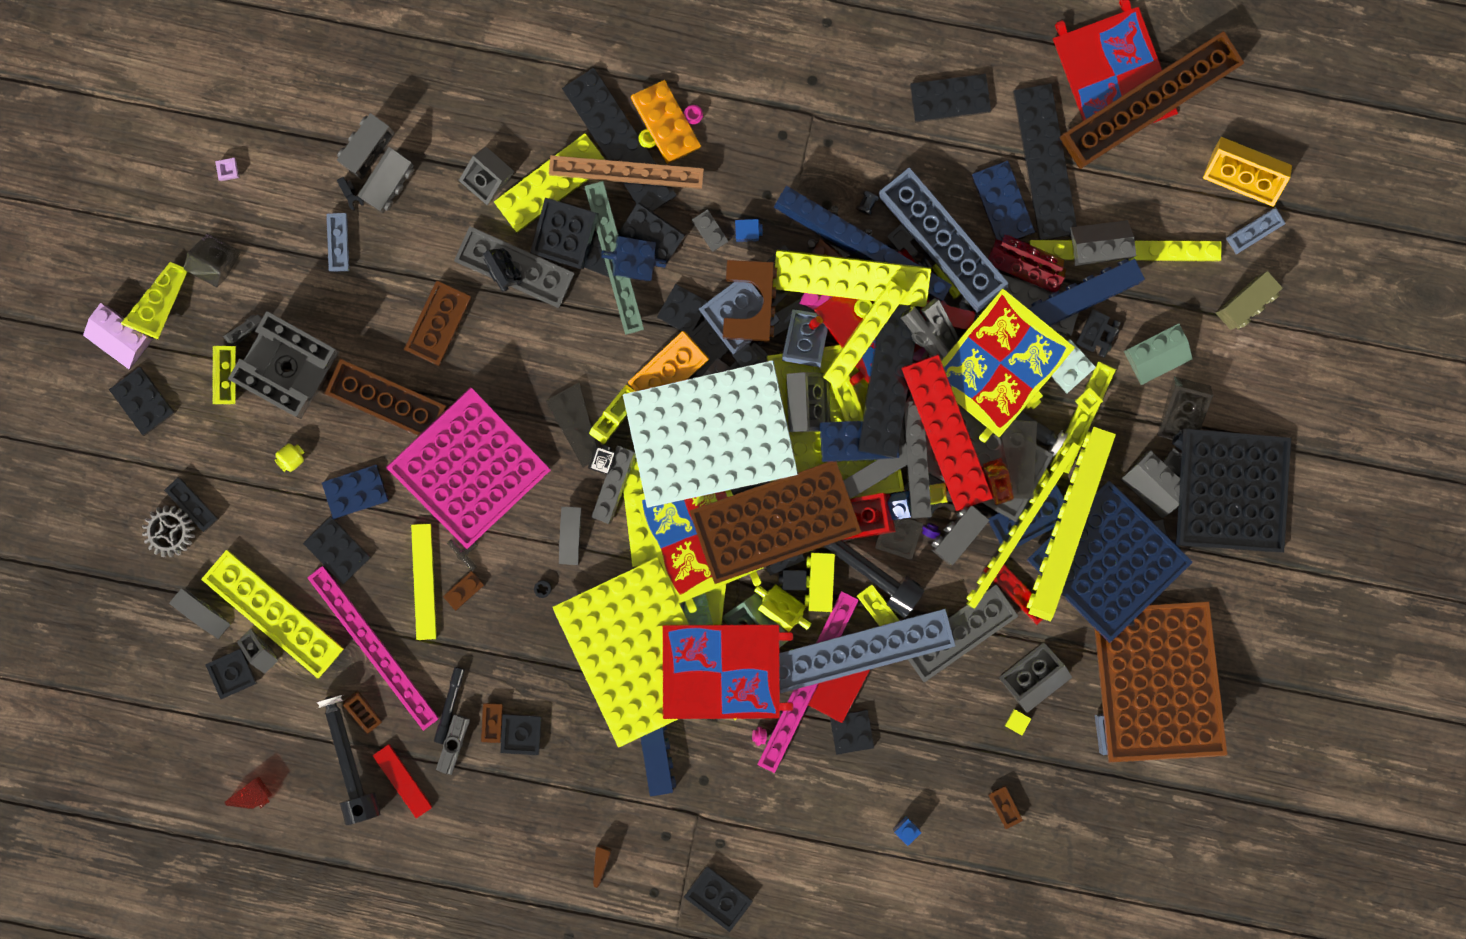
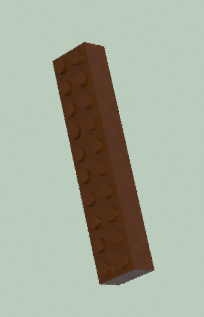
[1059,31,1244,169]

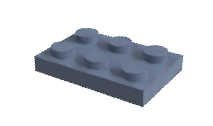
[782,309,828,367]

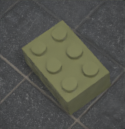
[1216,271,1283,330]

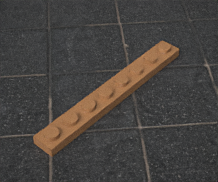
[549,155,704,189]

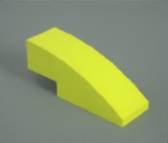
[589,385,636,444]

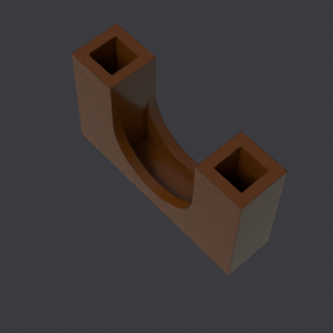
[723,260,777,342]

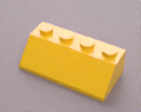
[1203,137,1292,207]

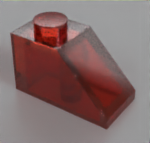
[983,458,1014,505]
[224,777,272,809]

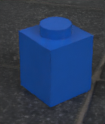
[735,219,763,242]
[888,491,911,520]
[893,816,921,846]

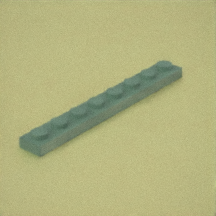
[585,181,644,335]

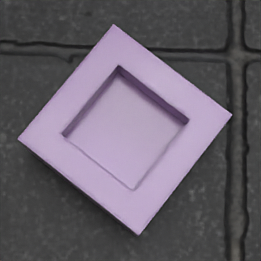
[215,158,239,181]

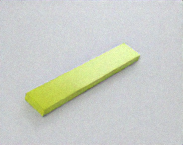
[1050,361,1116,474]
[411,524,437,640]

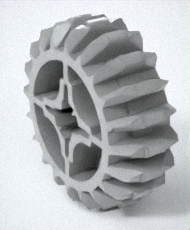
[142,506,195,557]

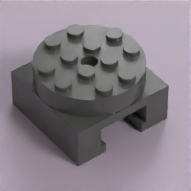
[228,311,339,419]

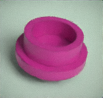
[684,105,703,124]
[752,726,767,746]

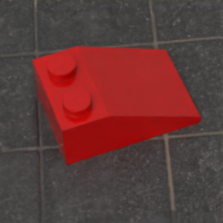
[843,493,896,540]

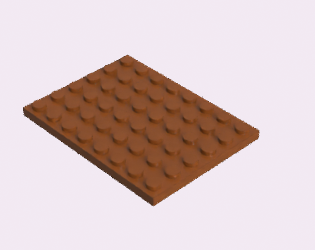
[1095,602,1227,763]

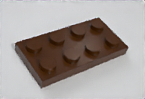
[404,280,472,366]

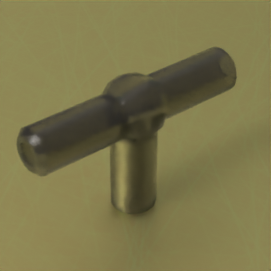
[447,539,478,571]

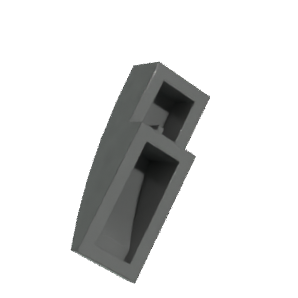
[559,506,582,565]
[169,588,231,639]

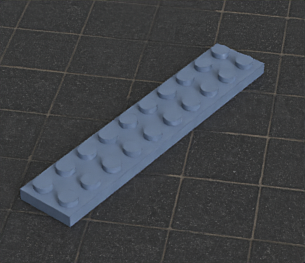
[779,609,955,693]

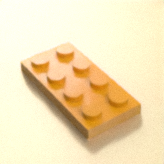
[631,80,701,164]
[628,331,709,391]

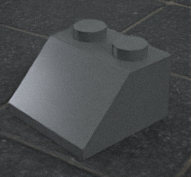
[459,146,514,205]

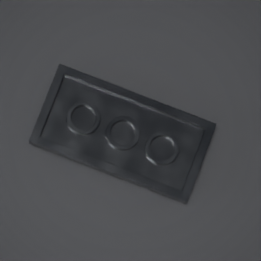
[910,74,991,123]

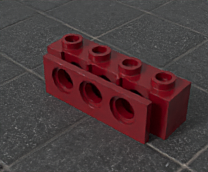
[987,234,1066,293]

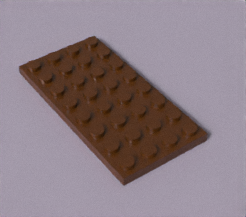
[689,462,862,584]

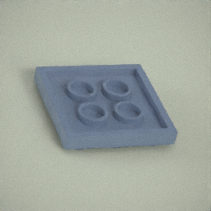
[699,282,780,354]

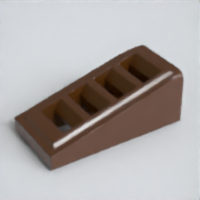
[343,690,382,734]
[593,844,612,888]

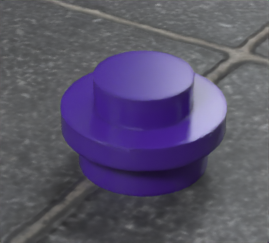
[922,523,941,539]

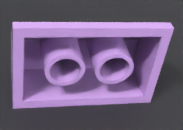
[83,303,153,370]

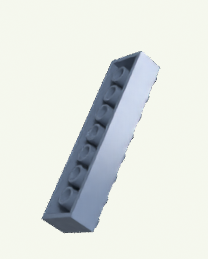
[879,168,1008,312]

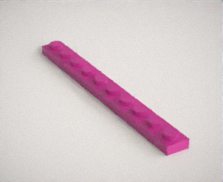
[307,566,440,731]
[757,591,858,773]

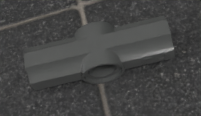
[900,306,949,359]
[436,714,470,775]

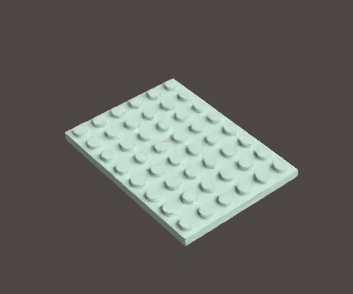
[623,361,798,508]

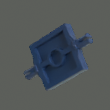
[601,237,666,281]

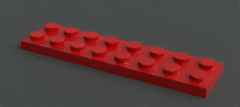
[902,354,993,511]

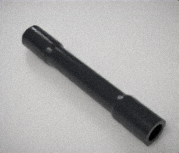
[434,667,465,744]

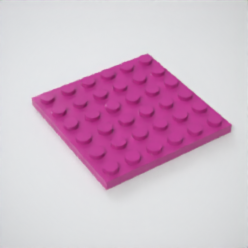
[386,387,551,549]

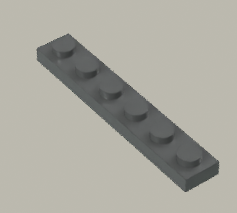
[904,401,932,518]

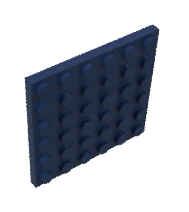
[1027,481,1193,643]

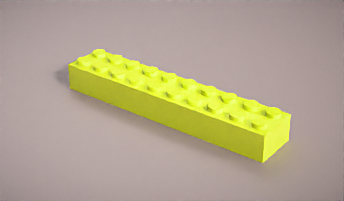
[1027,427,1116,622]

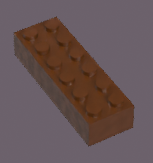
[325,359,449,436]

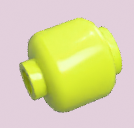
[275,443,304,472]

